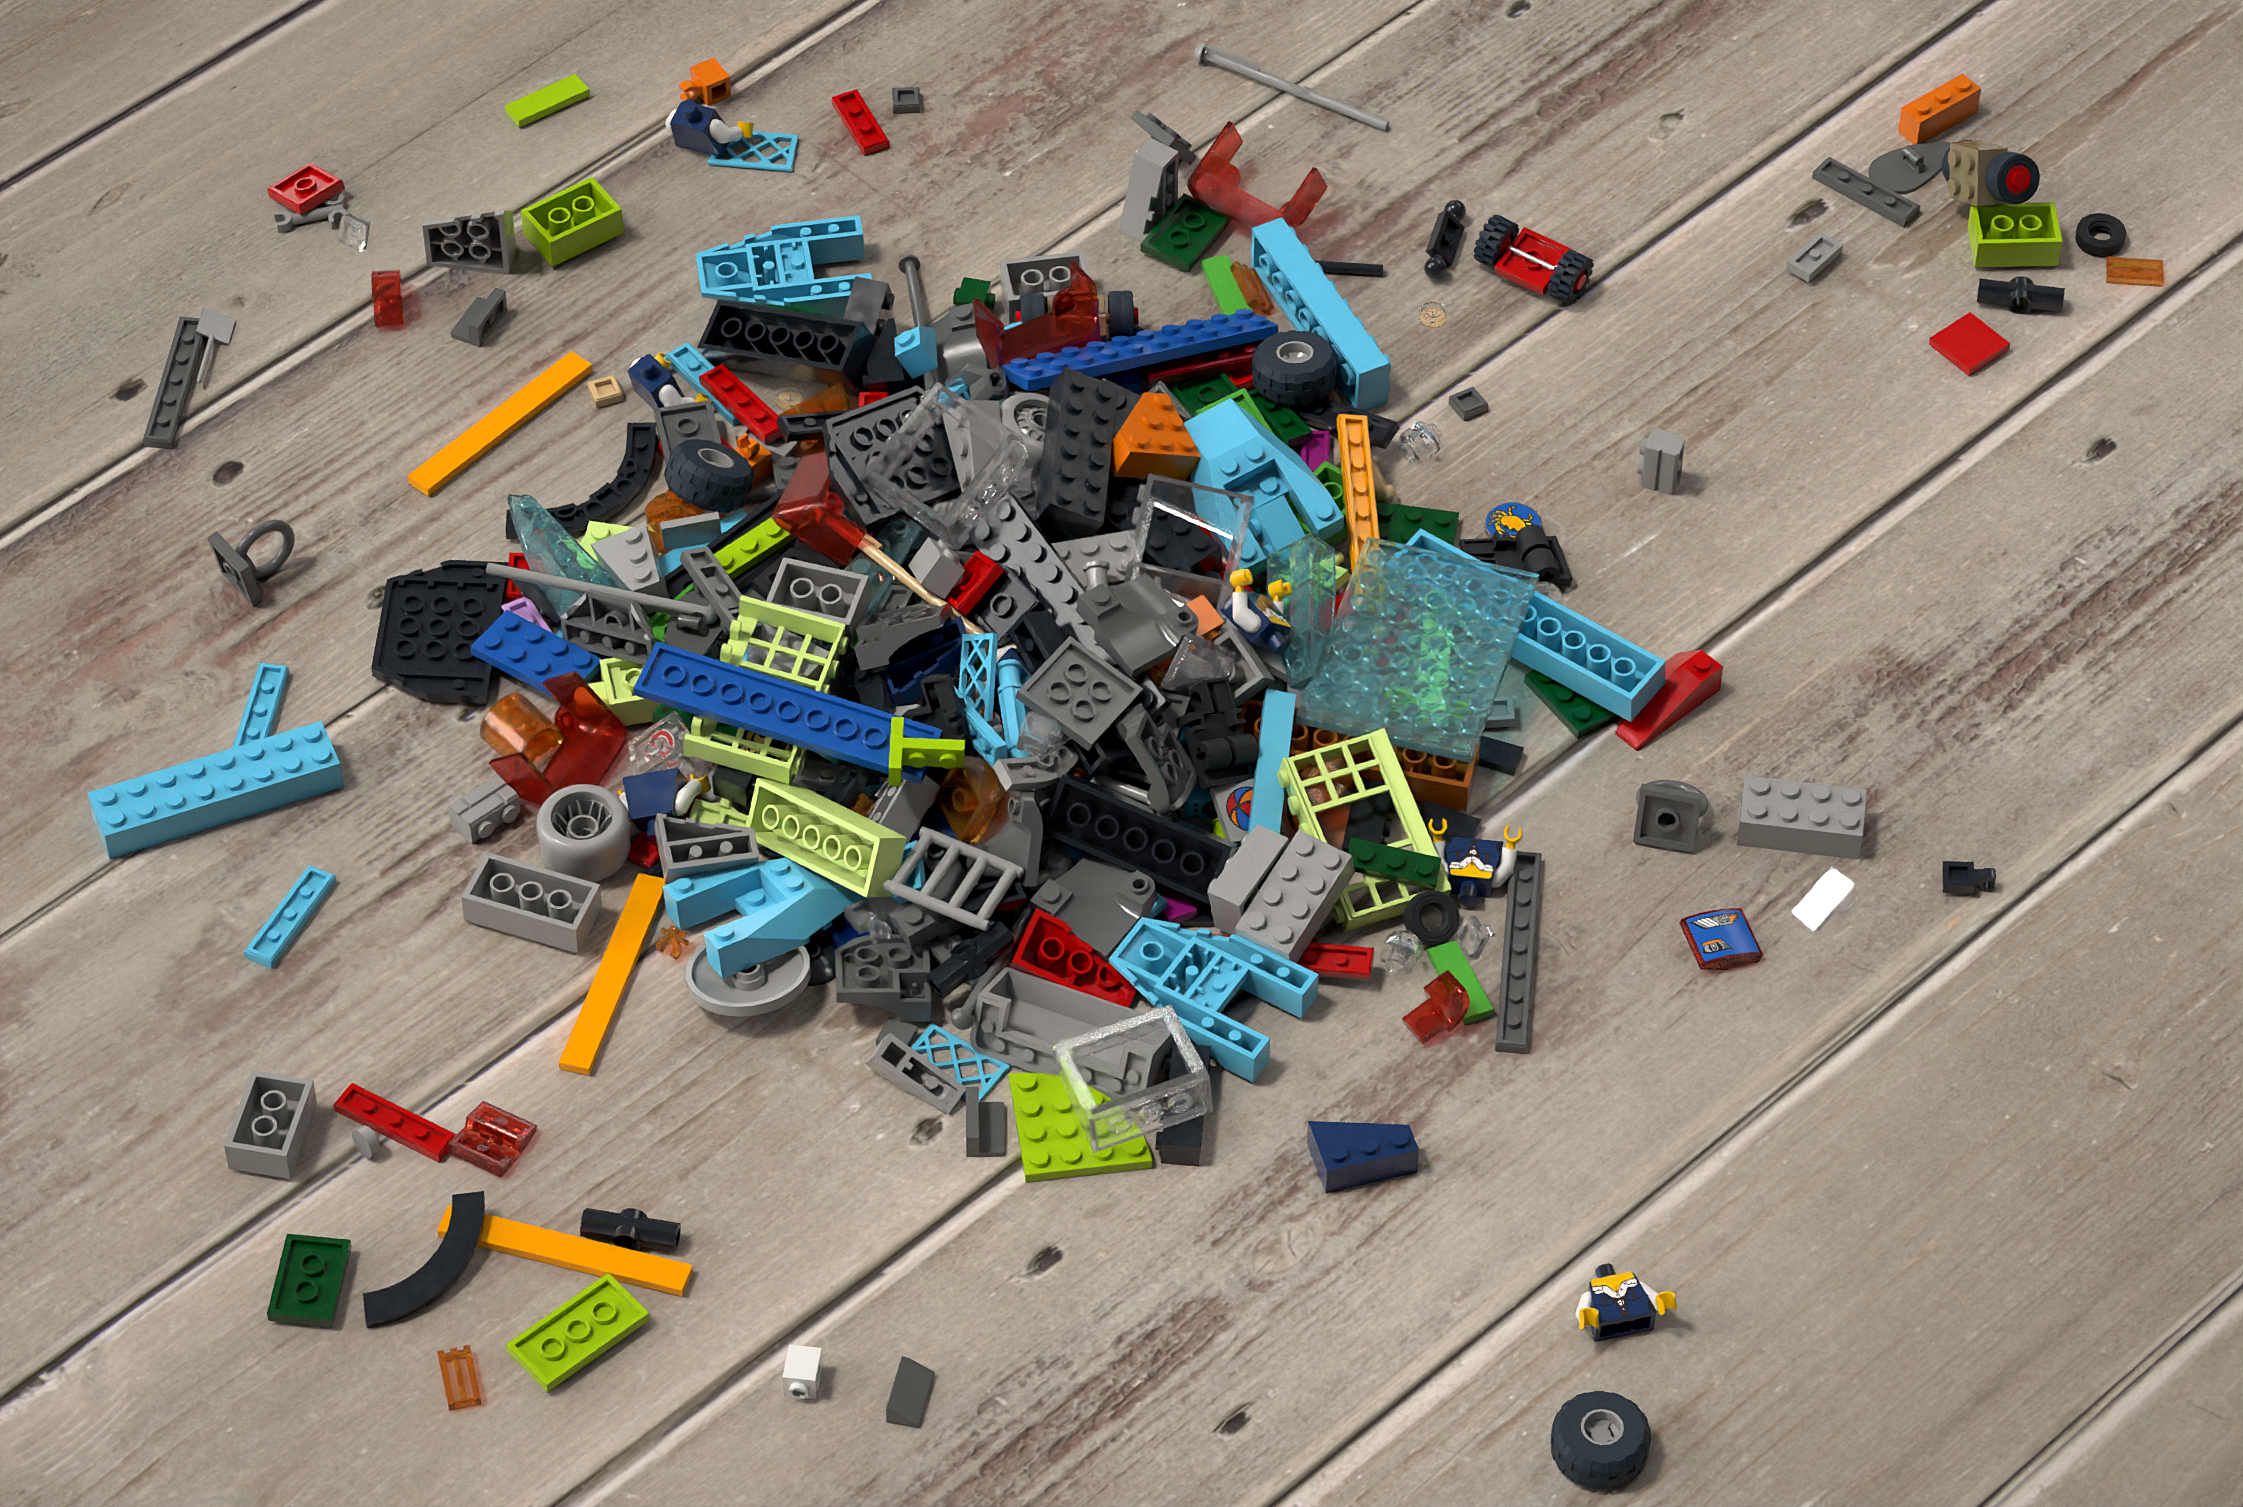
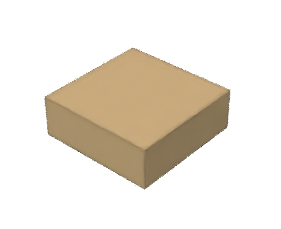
[587,375,624,408]

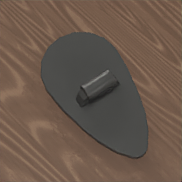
[1868,141,1950,194]
[664,591,723,656]

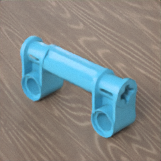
[996,659,1040,758]

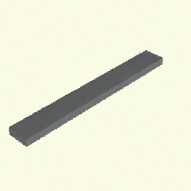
[1495,851,1542,1054]

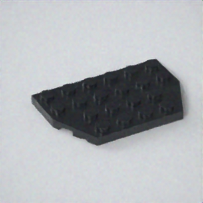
[822,385,962,531]
[371,560,509,704]

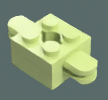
[576,658,660,728]

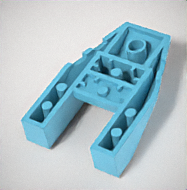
[695,215,872,319]
[1184,398,1344,578]
[663,857,869,979]
[1109,917,1319,1082]

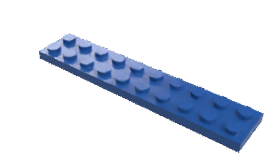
[1000,309,1278,391]
[633,641,943,784]

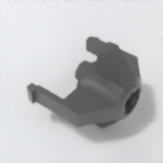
[945,363,1010,407]

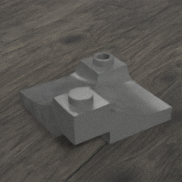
[902,302,989,392]
[1076,573,1199,678]
[854,604,955,673]
[1115,703,1198,816]
[966,785,1043,887]
[869,843,968,950]
[1030,853,1157,963]
[835,934,931,1023]

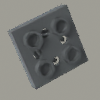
[1131,110,1197,165]

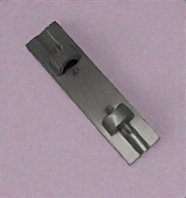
[680,546,763,636]

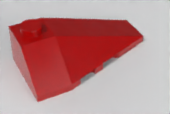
[1615,650,1723,751]
[1008,908,1137,1008]

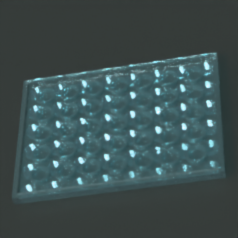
[1296,536,1539,763]

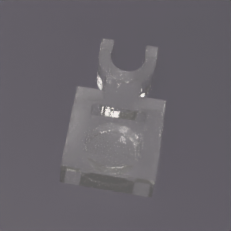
[844,897,892,945]

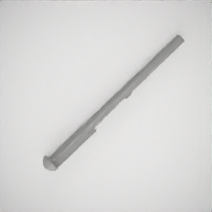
[1194,43,1389,131]
[486,562,719,624]

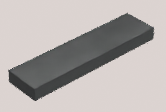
[1812,157,1921,228]

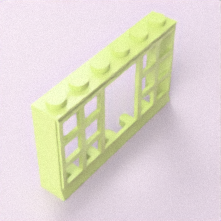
[683,595,849,785]
[1277,728,1451,932]

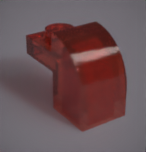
[371,269,404,327]
[1402,970,1470,1045]

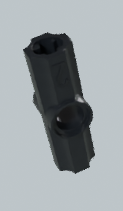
[1977,276,2065,314]
[926,921,1014,999]
[580,1208,681,1252]

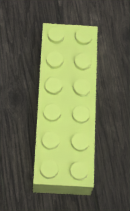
[746,778,907,898]

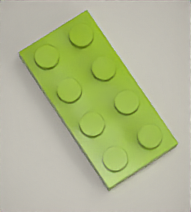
[505,1273,650,1392]

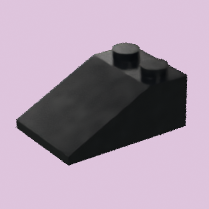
[862,318,905,396]

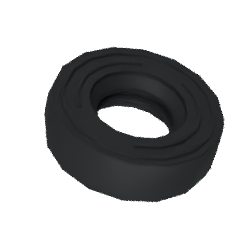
[2075,213,2126,257]
[1404,890,1460,946]

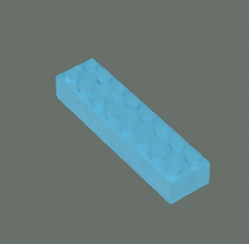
[1251,217,1391,411]
[87,721,344,859]

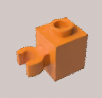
[679,57,731,106]
[735,433,773,487]

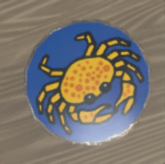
[1484,502,1542,538]

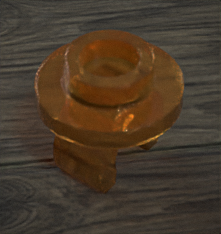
[656,925,690,959]

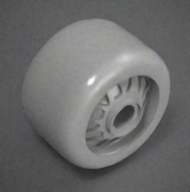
[1000,393,1049,487]
[536,784,631,883]

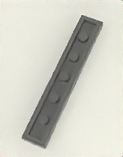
[143,316,206,449]

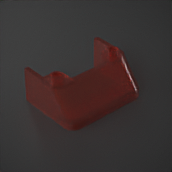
[1187,121,1328,230]
[973,261,1101,369]
[772,451,867,566]
[489,671,627,806]

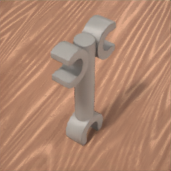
[274,192,350,233]

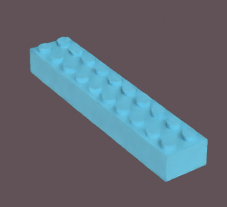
[1386,528,1666,722]

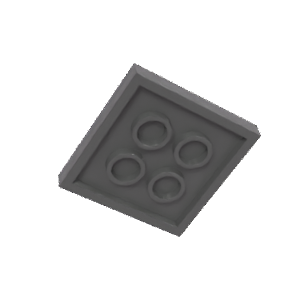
[1015,636,1143,751]

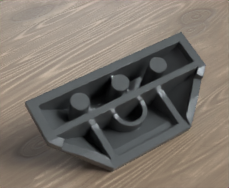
[560,589,655,665]

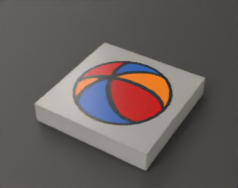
[1210,778,1287,844]

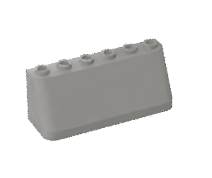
[970,967,1178,1105]

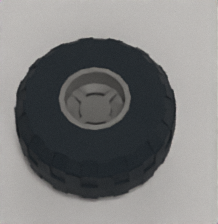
[1252,330,1338,407]
[664,439,754,513]
[1551,1391,1651,1489]

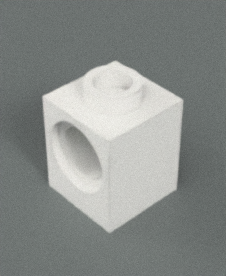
[782,1345,823,1399]

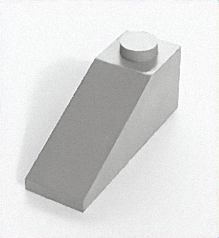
[865,1033,966,1114]

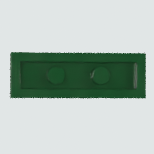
[1247,388,1313,448]
[1347,837,1442,890]

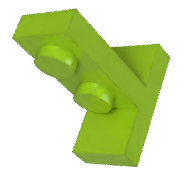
[889,717,965,786]

